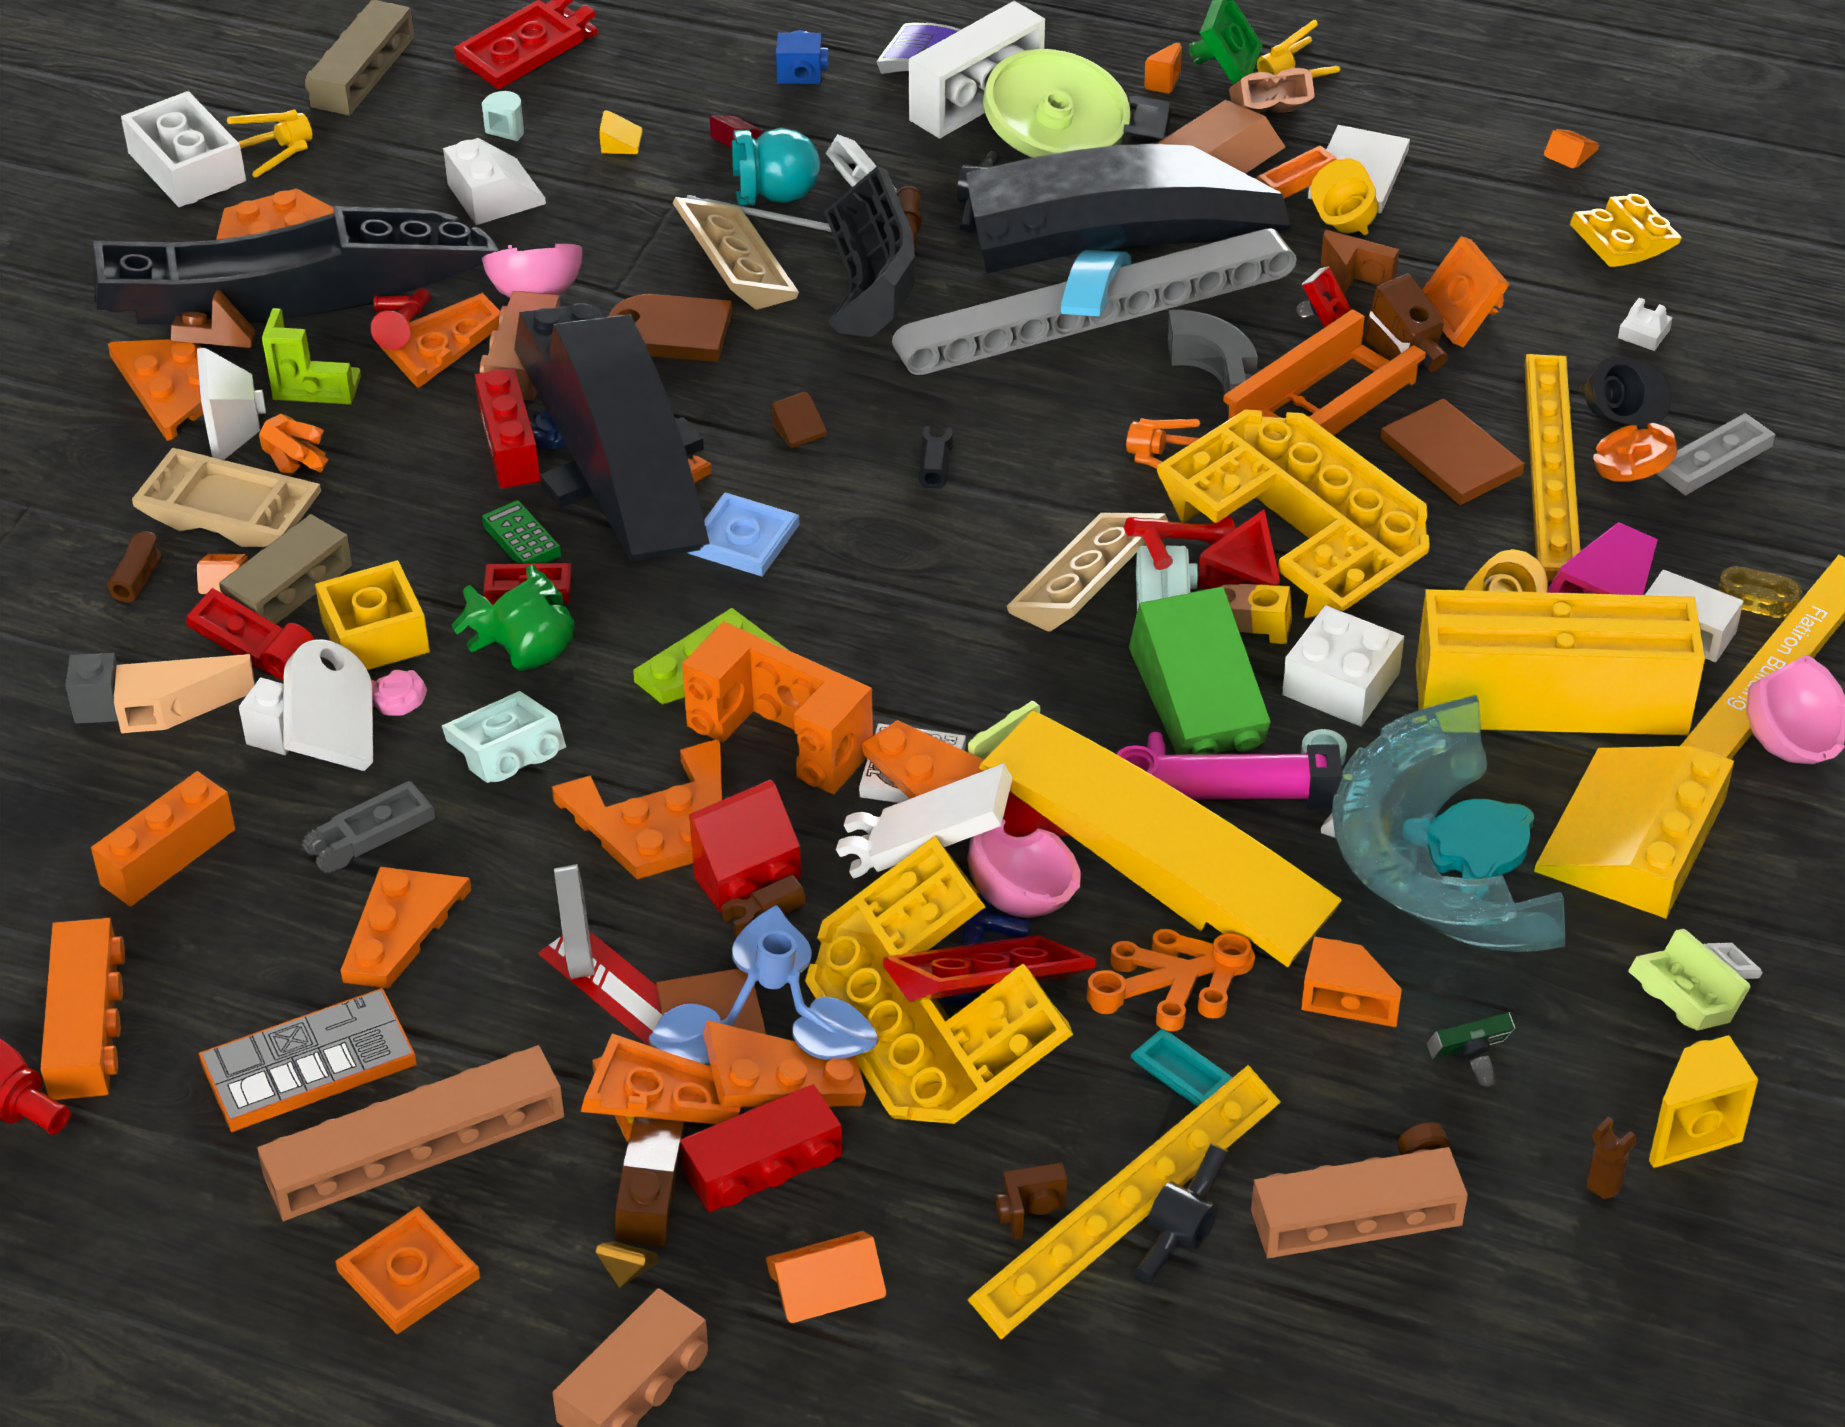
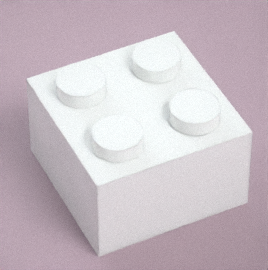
[1282,605,1404,727]

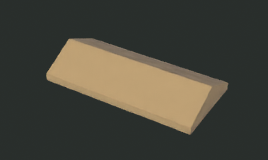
[673,197,799,310]
[1007,513,1168,632]

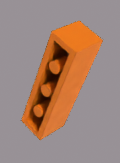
[40,918,125,1100]

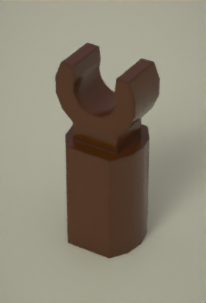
[721,875,806,937]
[1586,1117,1636,1199]

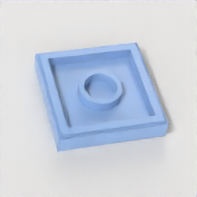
[687,493,800,576]

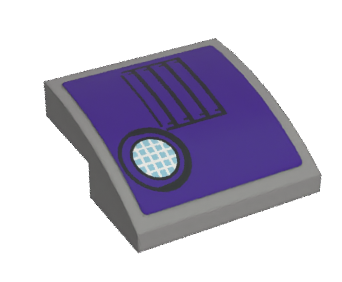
[876,23,961,74]

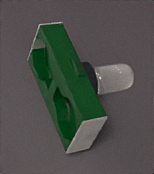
[1426,1012,1515,1087]

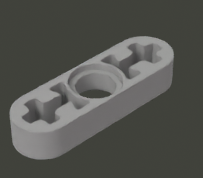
[554,864,595,979]

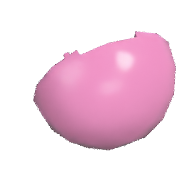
[482,244,582,298]
[1746,655,1845,764]
[967,819,1081,918]

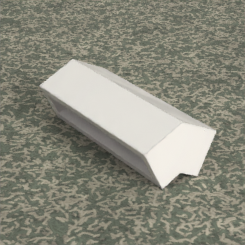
[826,134,897,193]

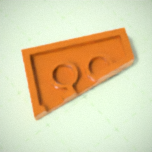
[380,293,500,389]
[341,867,471,989]
[703,1020,866,1108]
[581,1034,742,1124]

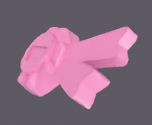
[371,670,427,716]

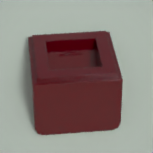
[709,115,762,148]

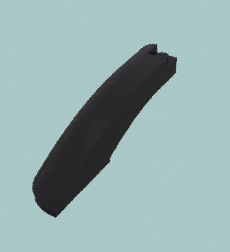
[93,206,498,325]

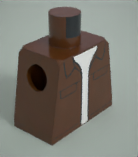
[1363,273,1448,372]

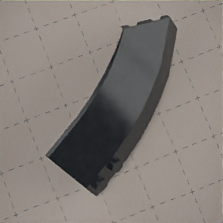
[966,144,1291,273]

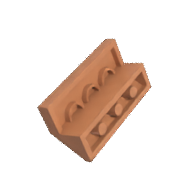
[1157,100,1285,174]

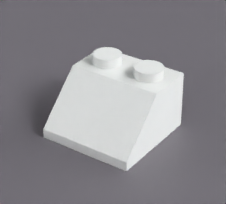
[443,138,546,225]

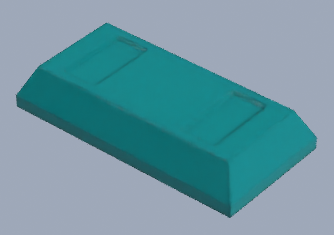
[1130,1029,1233,1107]

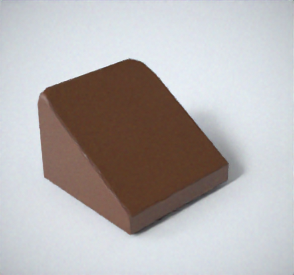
[772,392,827,449]

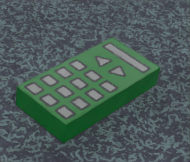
[482,500,561,564]

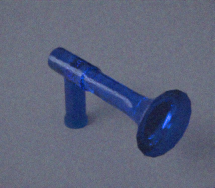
[936,896,1031,1008]

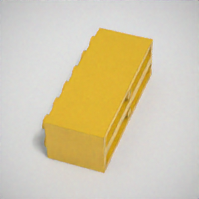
[1416,589,1705,736]

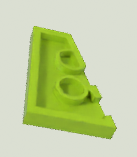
[633,608,788,704]

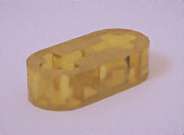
[1717,566,1802,618]

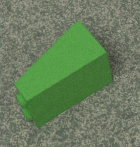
[1129,587,1271,755]

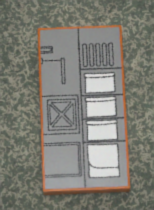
[199,988,417,1132]

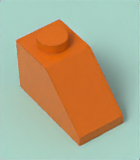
[1301,937,1402,1027]

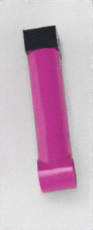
[1116,732,1343,809]

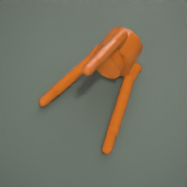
[1126,418,1200,469]

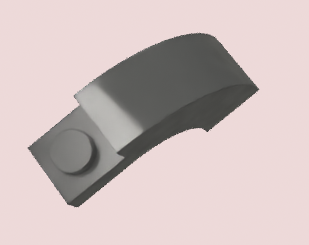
[1167,310,1258,415]

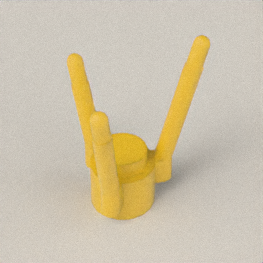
[1257,20,1340,78]
[227,109,312,178]

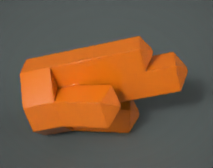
[259,414,329,477]

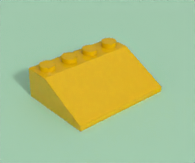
[1534,746,1734,919]

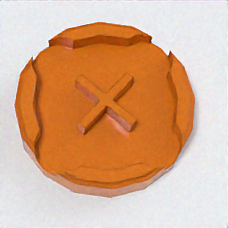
[1593,423,1677,482]

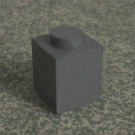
[65,653,118,723]

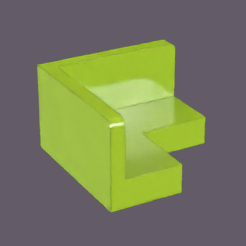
[262,308,361,405]

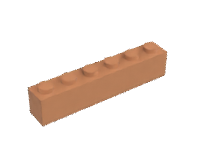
[257,1045,564,1221]

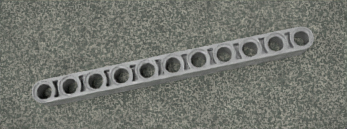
[892,229,1297,375]

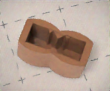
[1229,68,1315,114]

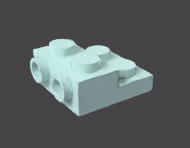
[442,691,566,783]

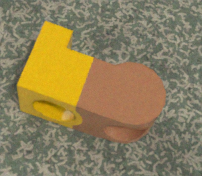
[1220,584,1292,644]

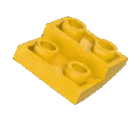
[1570,194,1682,267]

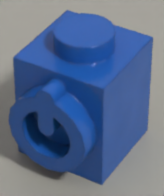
[776,30,829,84]

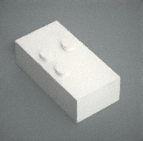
[909,1,1045,139]

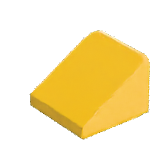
[600,110,643,154]

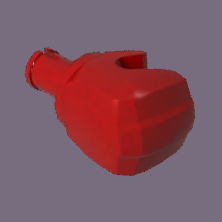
[0,1039,71,1135]

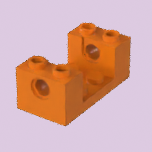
[682,621,873,795]

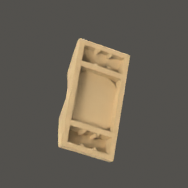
[132,447,321,547]

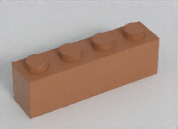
[1251,1147,1468,1259]

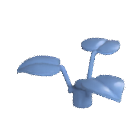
[648,905,878,1066]

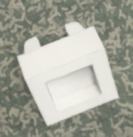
[1618,298,1672,351]

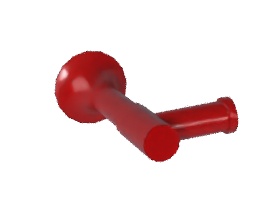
[371,288,431,350]
[1124,515,1235,570]

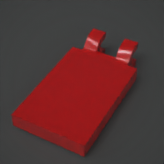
[454,0,598,90]

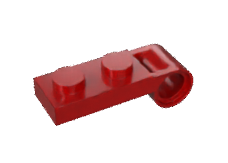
[186,587,315,681]

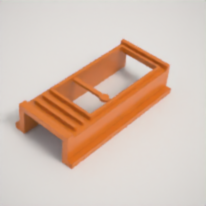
[1223,309,1426,435]

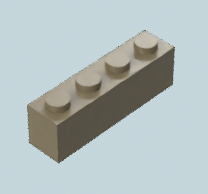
[305,0,414,116]

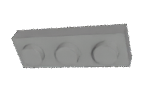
[1656,413,1775,496]

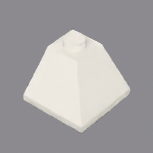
[197,348,266,460]

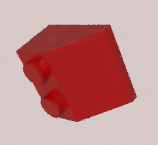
[689,780,801,913]

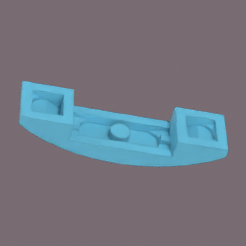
[1061,250,1131,316]

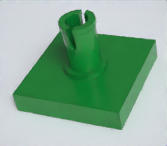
[1189,0,1263,85]

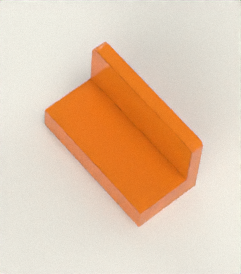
[766,1231,886,1323]

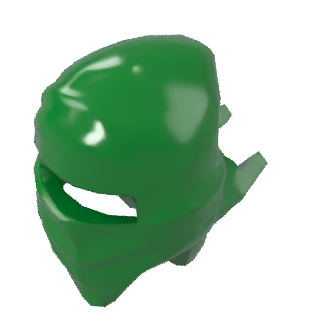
[451,565,575,671]

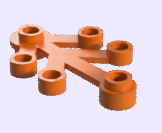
[1087,929,1255,1031]

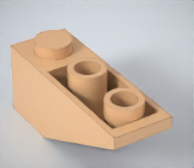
[114,654,255,733]

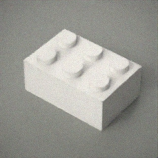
[121,91,246,207]

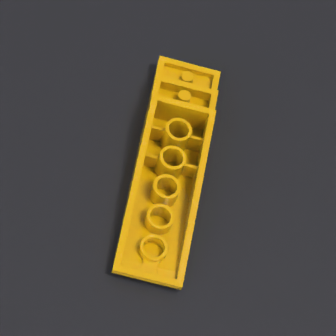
[979,710,1342,967]

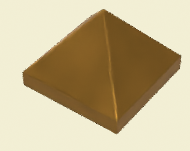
[596,1241,660,1288]

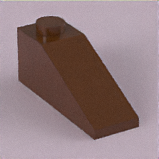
[615,1117,685,1247]

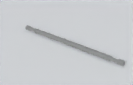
[686,195,832,232]

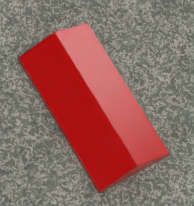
[883,935,1096,1002]

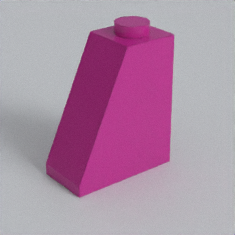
[1547,522,1658,595]

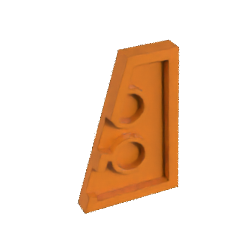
[862,720,984,799]

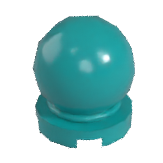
[732,127,820,206]

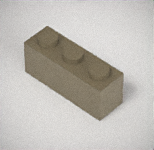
[219,514,352,624]

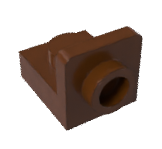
[995,1162,1067,1241]

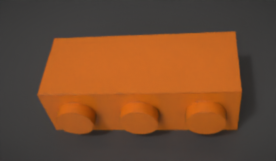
[91,771,236,907]

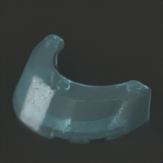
[1332,695,1565,952]

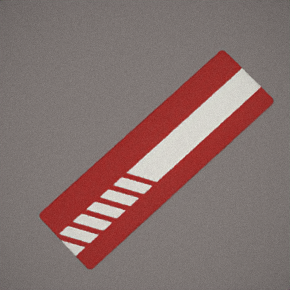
[539,931,662,1046]

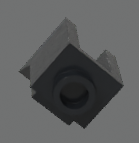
[1123,95,1172,140]

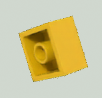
[315,560,430,670]

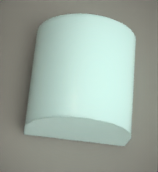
[482,91,524,141]

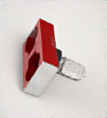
[1296,266,1351,328]

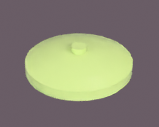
[983,49,1130,158]

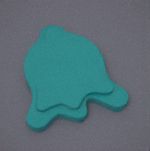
[1403,799,1534,902]

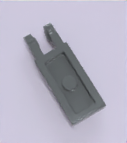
[302,781,436,873]

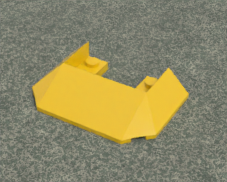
[1157,410,1429,618]
[805,836,1073,1124]

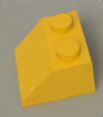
[1649,1035,1758,1168]

